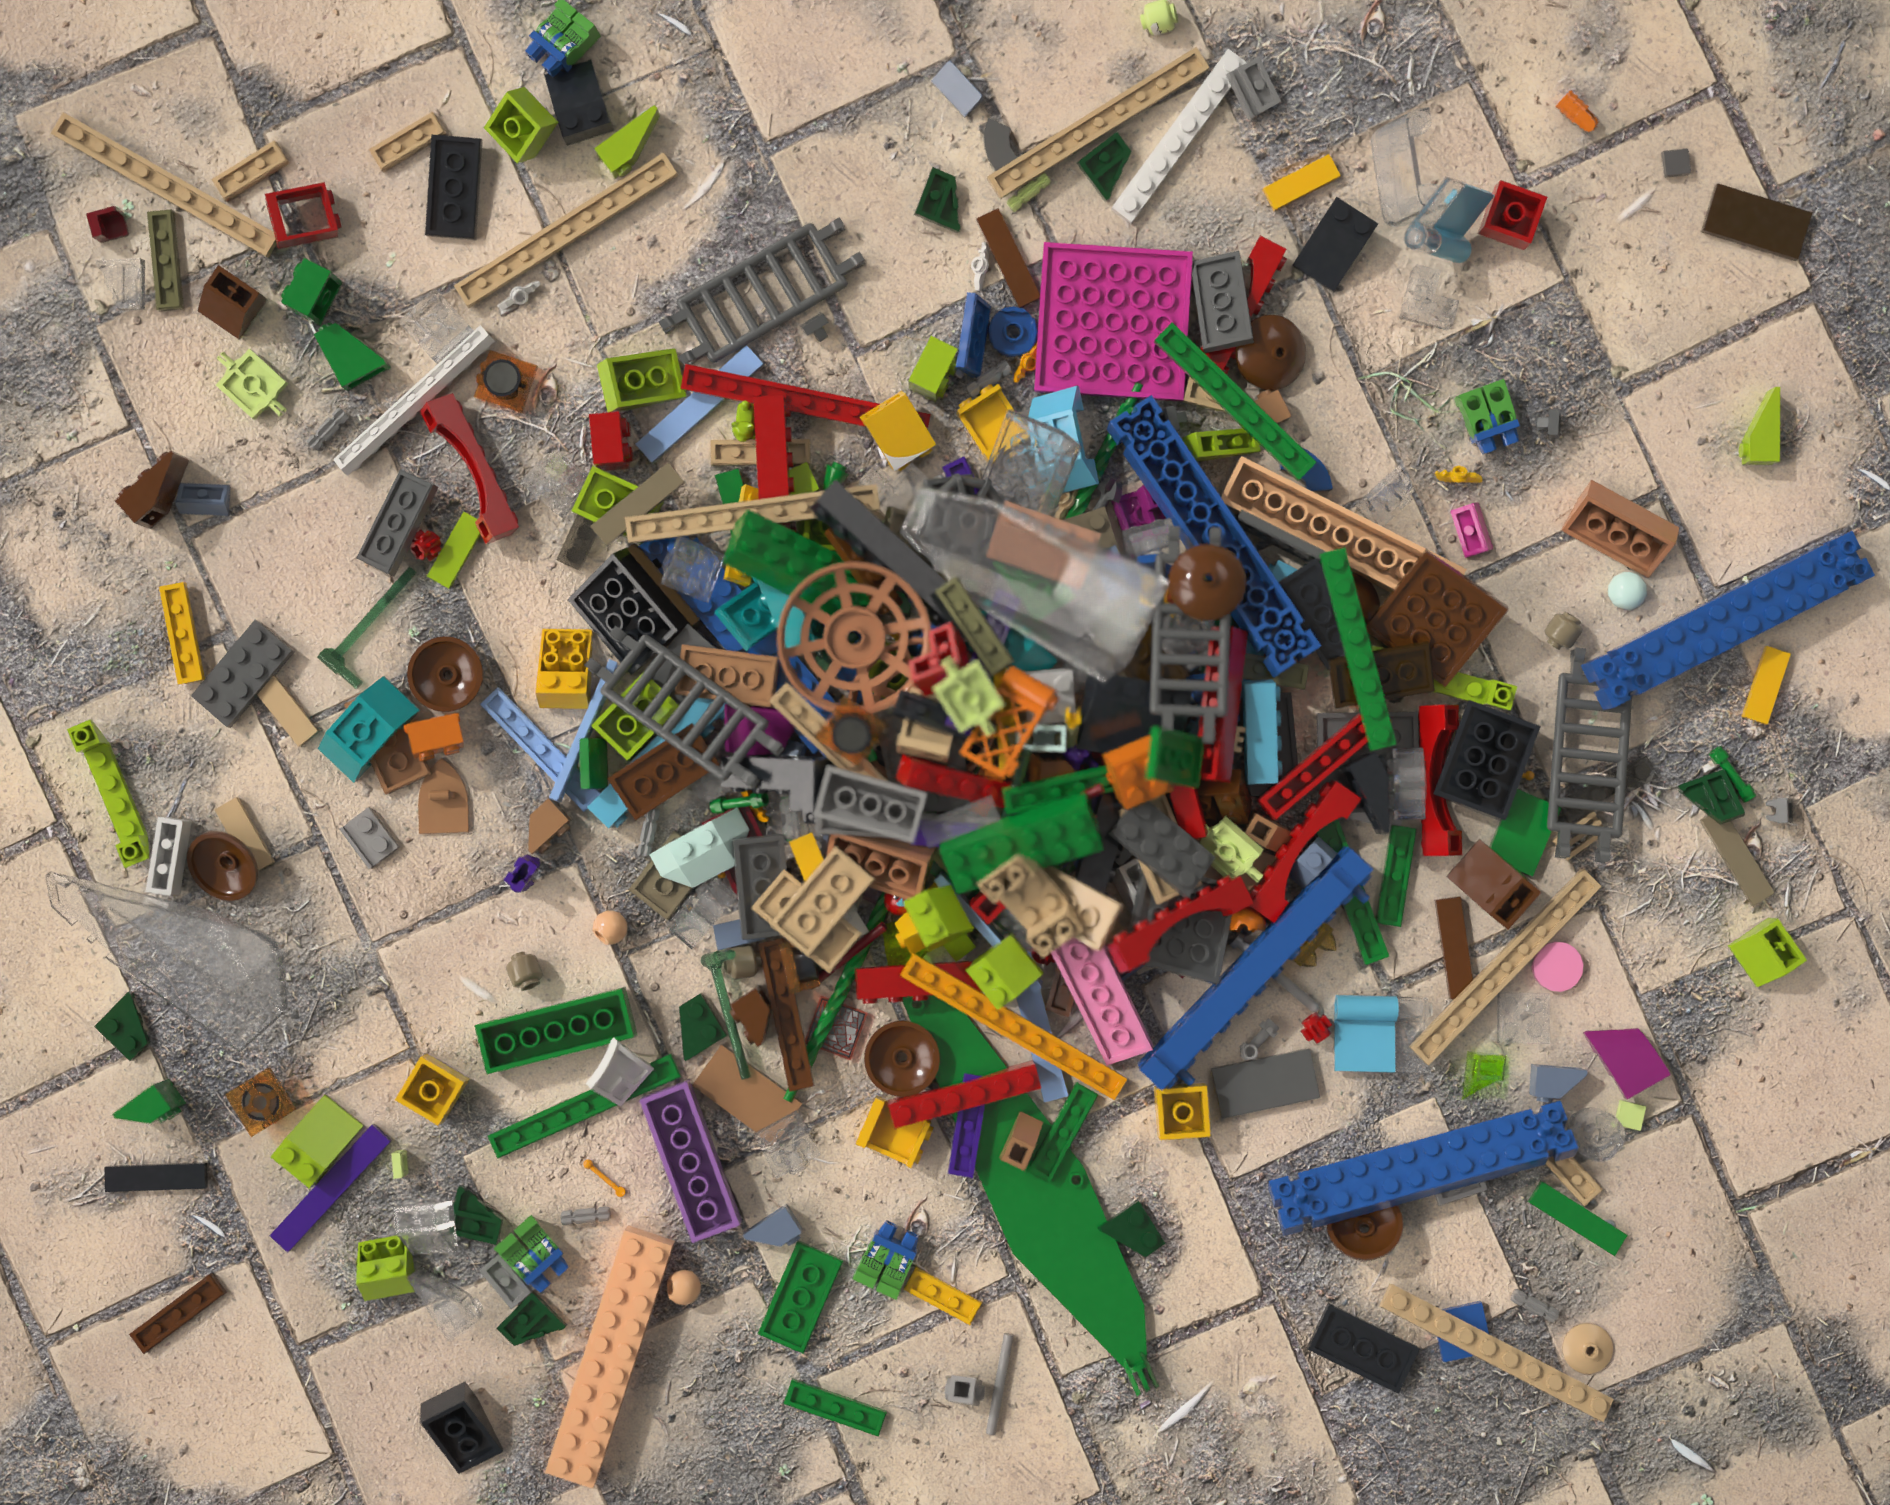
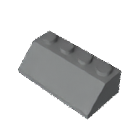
[814,765,928,843]

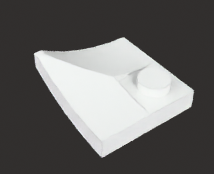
[586,1038,654,1107]

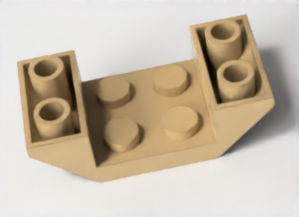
[978,854,1083,958]

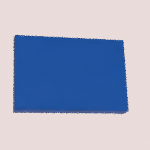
[956,292,991,378]

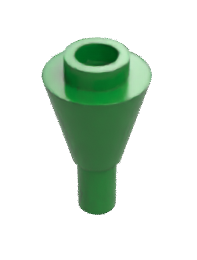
[823,461,849,491]

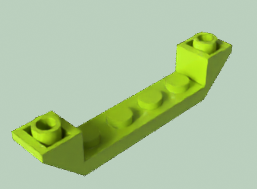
[1371,645,1517,711]
[67,719,149,868]

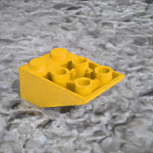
[535,629,593,709]

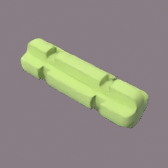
[1007,173,1050,212]

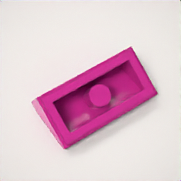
[1450,502,1493,558]

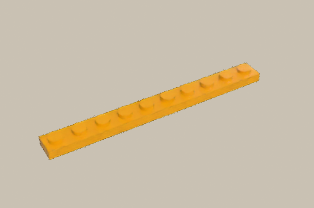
[900,953,1127,1100]

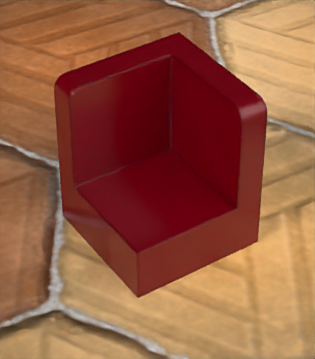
[86,206,129,243]

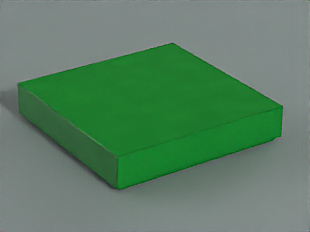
[579,738,608,789]

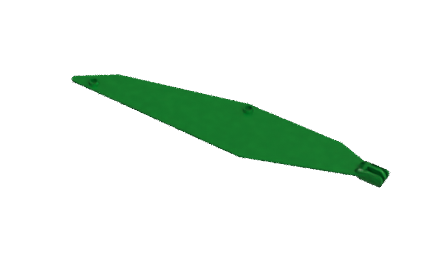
[902,995,1159,1397]

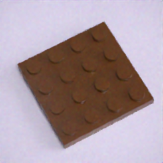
[1365,549,1509,687]

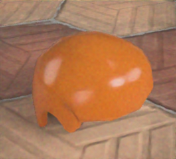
[1229,907,1266,933]

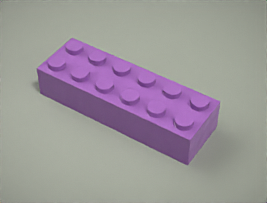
[639,1079,742,1243]

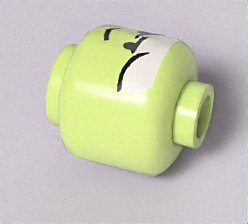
[1140,0,1178,36]

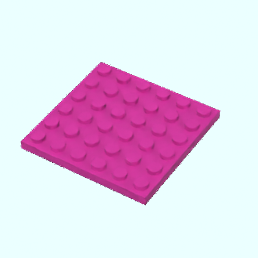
[1034,242,1193,402]

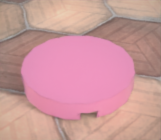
[1531,941,1583,992]

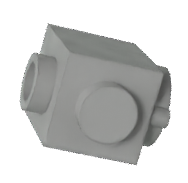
[945,1375,985,1406]

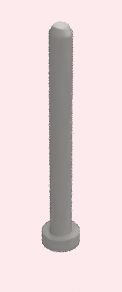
[1229,932,1320,1012]

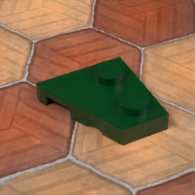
[447,1185,503,1245]
[1097,1201,1166,1258]
[496,1291,567,1346]

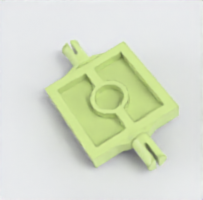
[216,349,288,420]
[933,658,1004,736]
[1199,816,1264,883]

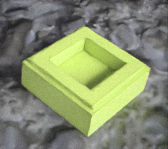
[1614,1100,1646,1131]
[391,1149,409,1179]

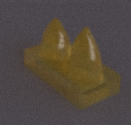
[1292,922,1336,967]

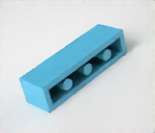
[1242,679,1282,784]

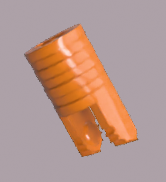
[1555,90,1599,133]

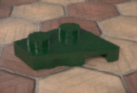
[1077,132,1132,201]
[914,167,960,233]
[1678,769,1745,825]
[94,991,150,1061]
[679,993,727,1062]

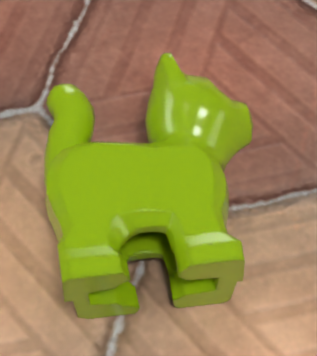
[731,401,755,442]

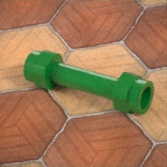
[1708,746,1757,803]
[710,793,769,814]

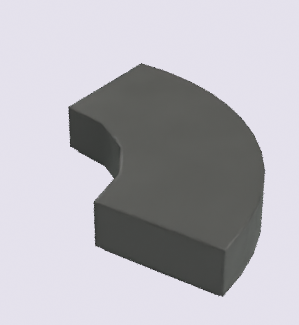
[984,118,1018,171]

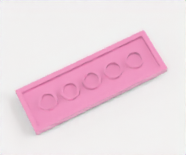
[1051,937,1153,1065]

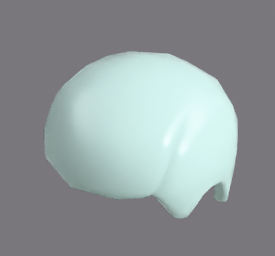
[1608,572,1647,611]

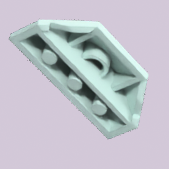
[649,808,750,888]

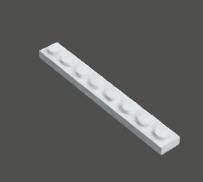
[1111,49,1247,224]
[333,326,495,476]

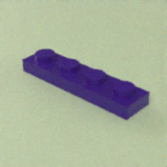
[947,1073,985,1178]

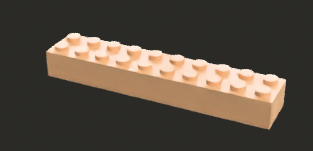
[1220,456,1467,593]
[545,1225,675,1489]

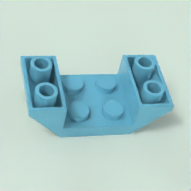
[1027,386,1099,496]

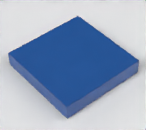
[1437,1301,1489,1362]

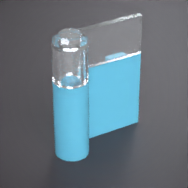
[1404,177,1495,263]
[1334,995,1433,1073]

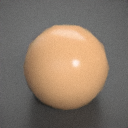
[593,910,627,945]
[667,1269,701,1305]

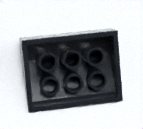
[567,547,690,675]
[1076,671,1192,754]
[1433,700,1541,821]

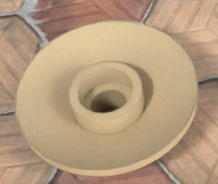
[1562,1323,1613,1374]

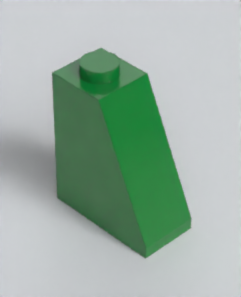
[314,323,391,391]

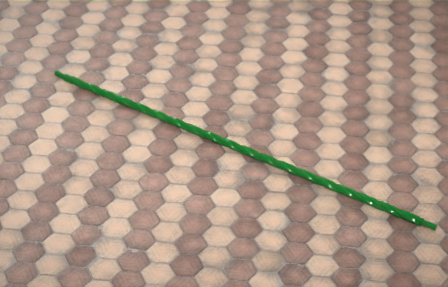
[783,382,1143,1103]

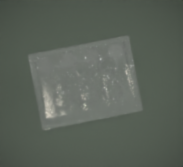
[982,409,1082,517]

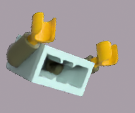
[1001,706,1081,753]

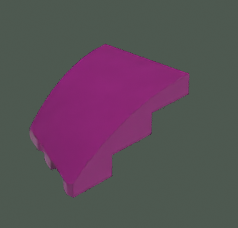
[1111,485,1171,546]
[725,704,795,755]
[1583,1028,1671,1100]

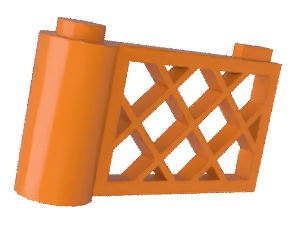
[960,666,1059,779]

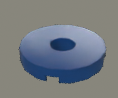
[988,306,1038,357]

